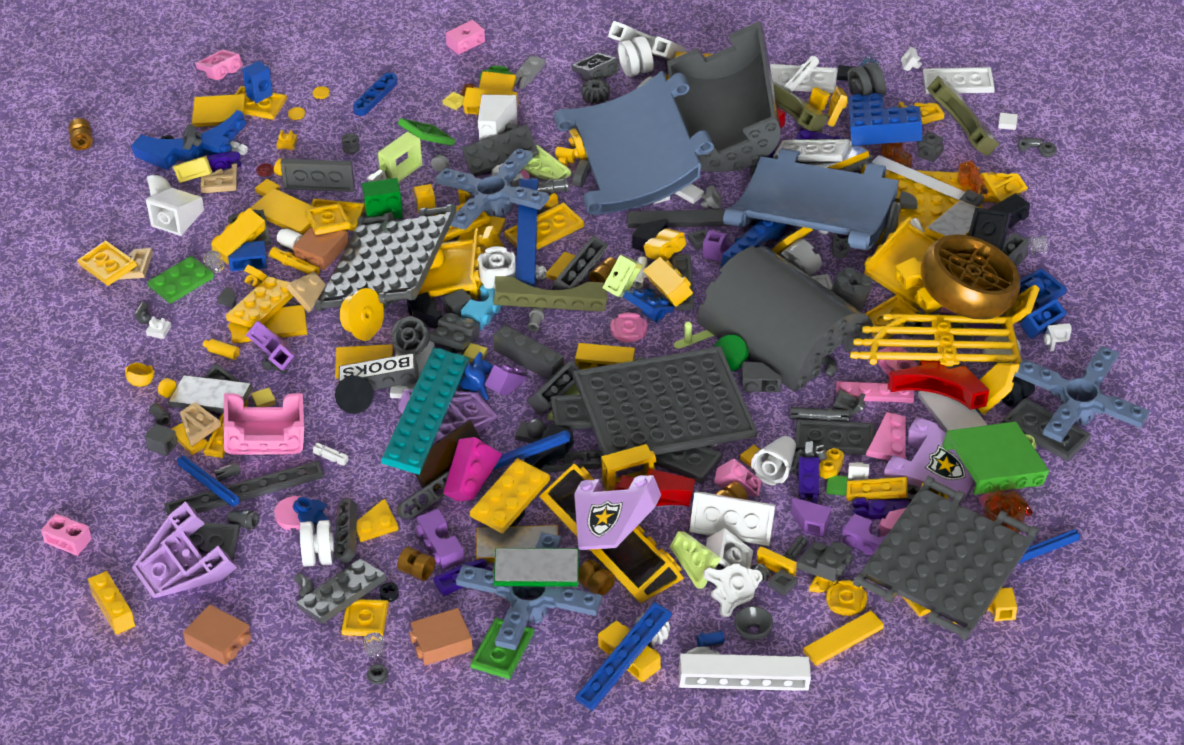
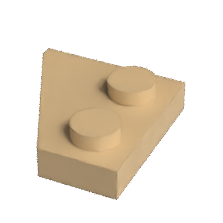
[118,248,153,280]
[286,272,326,313]
[180,402,221,446]

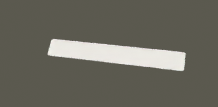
[872,155,965,200]

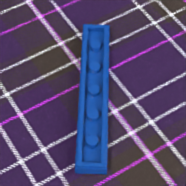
[575,601,672,711]

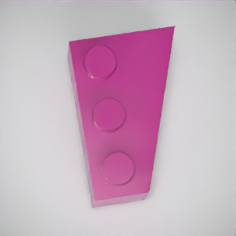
[443,437,502,502]

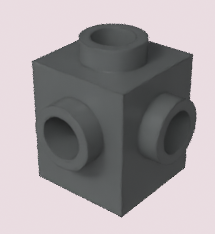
[917,132,944,162]

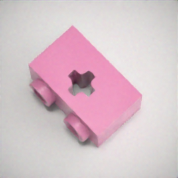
[446,20,485,55]

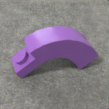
[246,321,297,371]

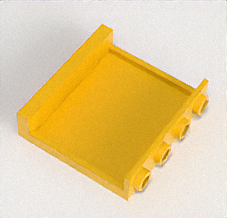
[864,216,936,309]
[418,228,484,297]

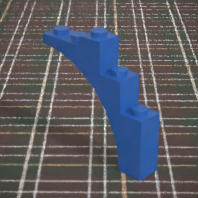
[131,110,246,170]

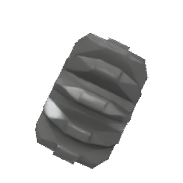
[581,78,610,105]

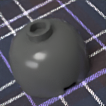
[391,316,430,354]

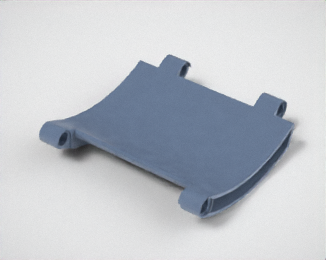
[554,71,714,215]
[723,148,899,250]

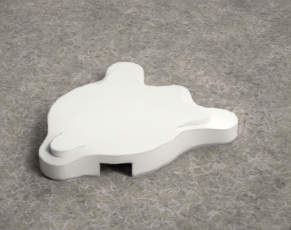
[703,564,762,618]

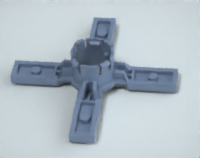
[435,148,549,230]
[1014,346,1150,442]
[456,532,602,650]

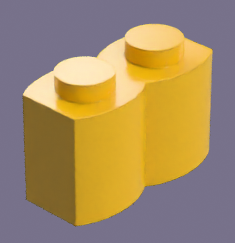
[644,228,687,261]

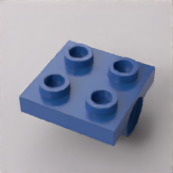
[1019,268,1067,309]
[623,288,675,323]

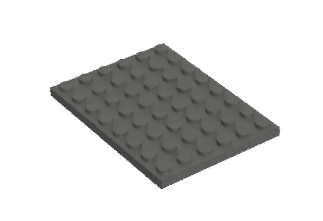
[573,346,757,456]

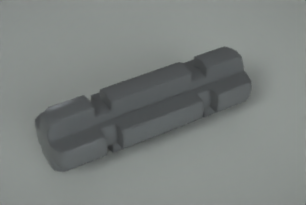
[783,535,807,561]

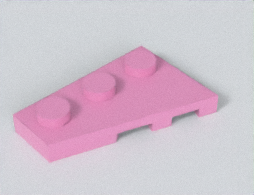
[865,412,906,461]

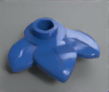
[293,497,329,525]

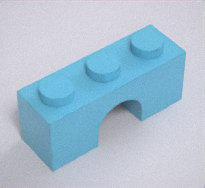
[461,285,502,330]

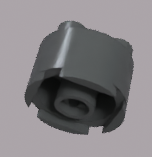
[831,267,872,310]

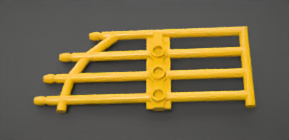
[850,314,1022,367]

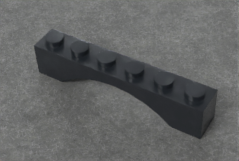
[510,424,574,527]

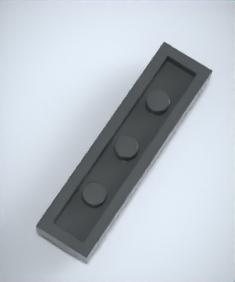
[672,254,694,311]

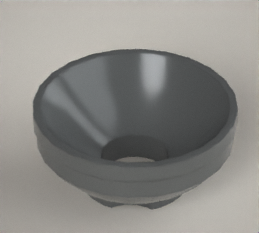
[734,606,773,640]

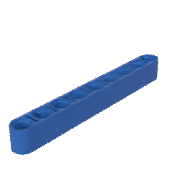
[516,178,538,287]

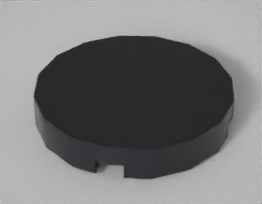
[335,375,374,414]

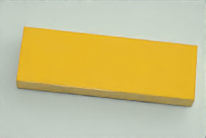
[846,477,908,501]

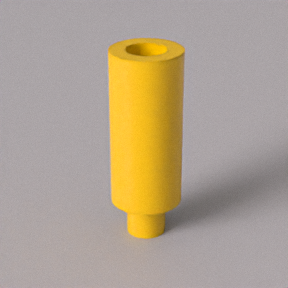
[203,339,240,360]

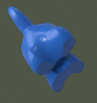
[460,352,494,400]

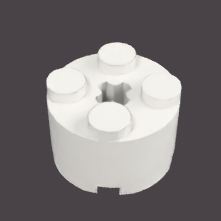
[478,246,516,289]

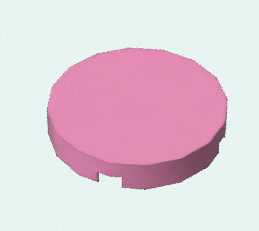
[610,312,648,342]
[274,496,302,530]

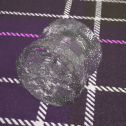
[1029,235,1048,254]
[203,251,225,273]
[363,632,385,659]

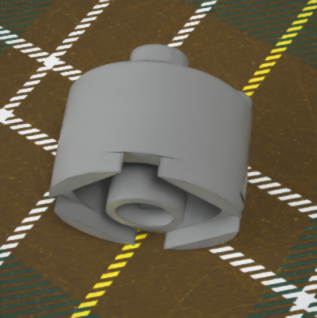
[779,239,822,276]

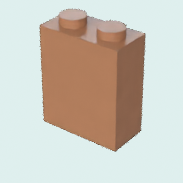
[293,227,349,270]
[183,604,251,665]
[408,608,473,665]

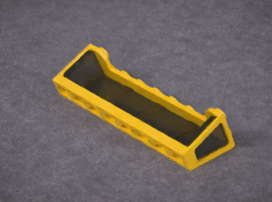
[539,463,684,603]

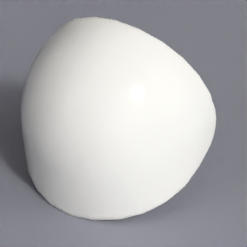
[147,175,172,196]

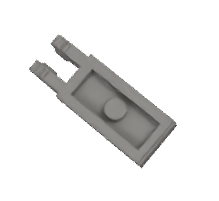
[514,55,546,89]

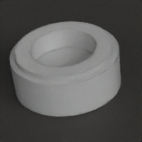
[431,155,449,172]

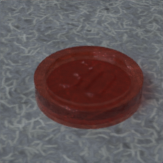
[256,164,274,177]

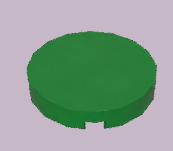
[713,335,749,372]

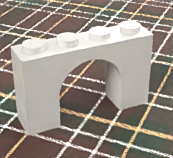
[608,21,686,60]

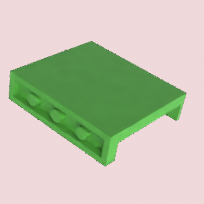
[942,422,1049,495]

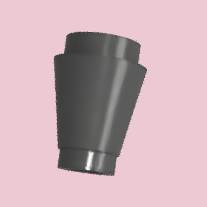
[227,510,259,530]

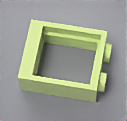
[378,132,423,182]
[603,255,643,297]

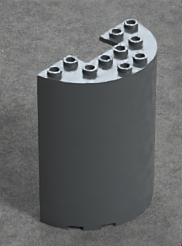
[667,21,780,172]
[697,246,873,392]

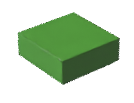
[826,476,848,496]

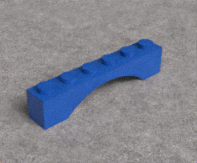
[720,220,786,274]

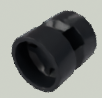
[1002,376,1035,407]

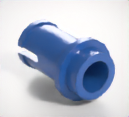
[696,630,725,647]

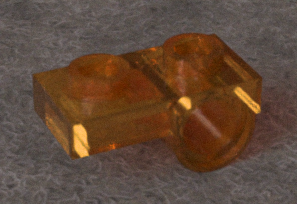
[881,142,912,168]
[957,160,985,195]

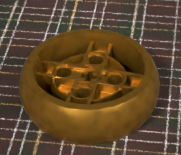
[921,234,1020,320]

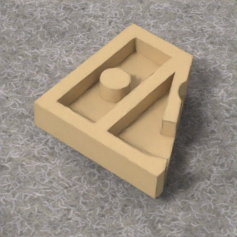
[201,164,238,193]

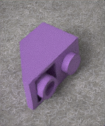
[485,364,527,395]
[791,498,832,538]

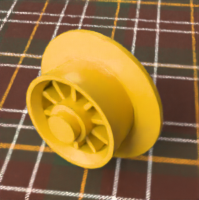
[340,288,384,341]

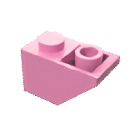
[714,459,762,497]

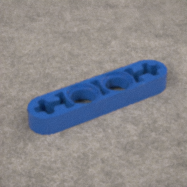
[353,73,397,116]

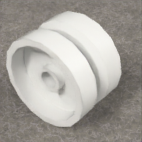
[617,36,654,78]
[300,520,334,567]

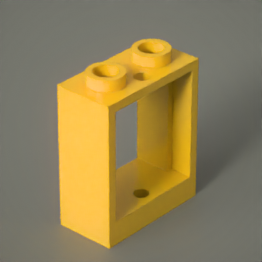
[601,444,656,491]

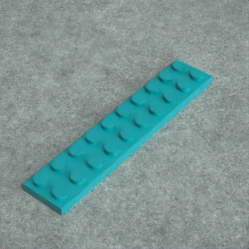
[381,347,470,475]

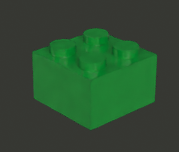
[362,178,403,220]

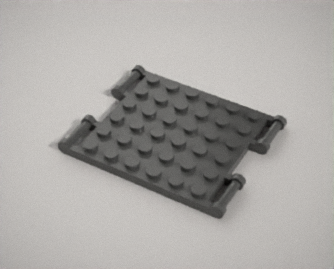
[315,204,457,311]
[853,476,1039,641]

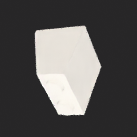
[478,95,518,141]
[146,188,204,236]

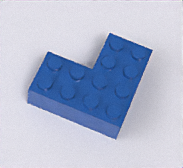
[848,93,923,146]

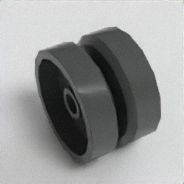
[848,61,886,97]

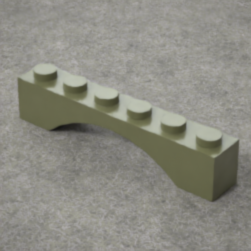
[926,76,1000,156]
[773,81,828,132]
[493,276,607,311]

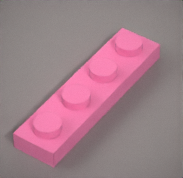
[836,381,914,403]

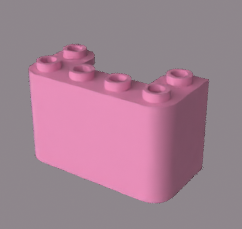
[224,393,304,455]

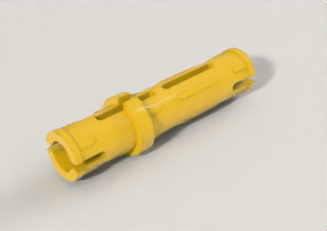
[269,247,320,275]

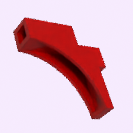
[888,360,989,410]
[614,468,695,507]

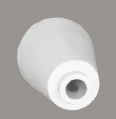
[751,436,796,485]

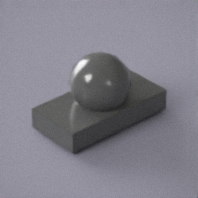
[515,419,548,443]

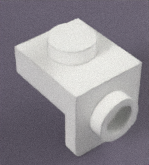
[1043,323,1072,351]

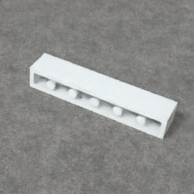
[679,653,811,690]

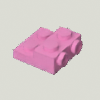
[195,49,243,80]

